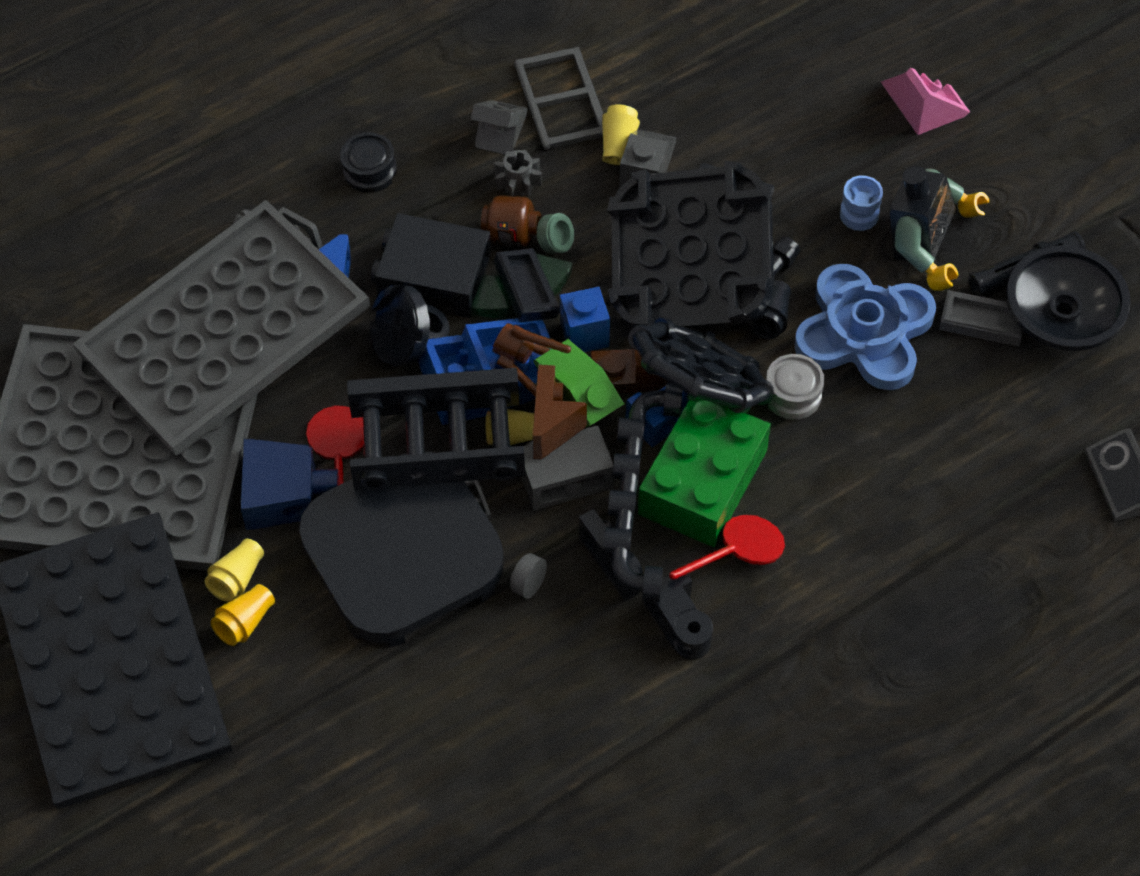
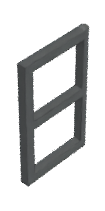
[514,47,603,150]

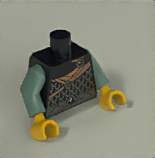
[890,166,989,291]

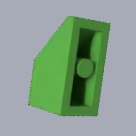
[533,339,624,428]

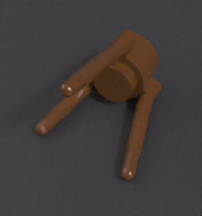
[492,323,572,397]

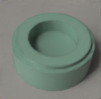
[537,213,574,254]

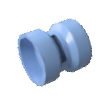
[840,175,883,231]

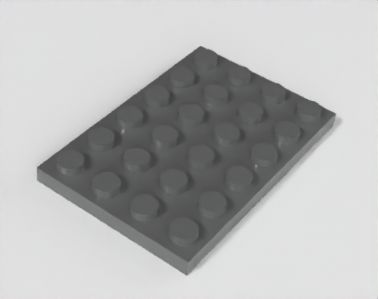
[72,200,371,456]

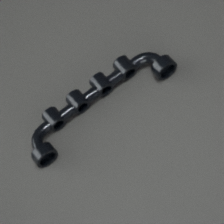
[603,382,683,603]

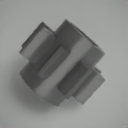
[494,149,542,197]

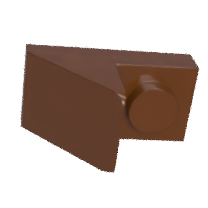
[591,348,668,393]
[533,365,587,459]

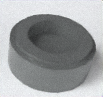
[510,553,547,599]

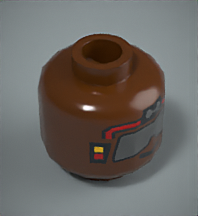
[481,195,542,248]

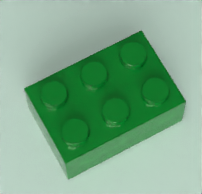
[638,398,771,548]

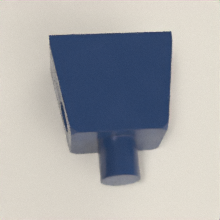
[241,439,339,530]

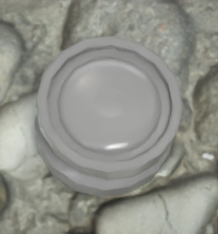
[766,354,824,420]

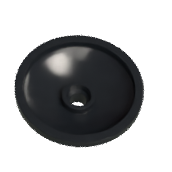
[1006,245,1130,351]

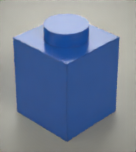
[560,287,610,352]

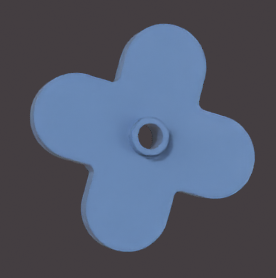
[795,264,936,390]

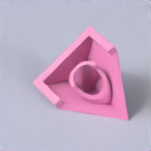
[881,68,970,135]

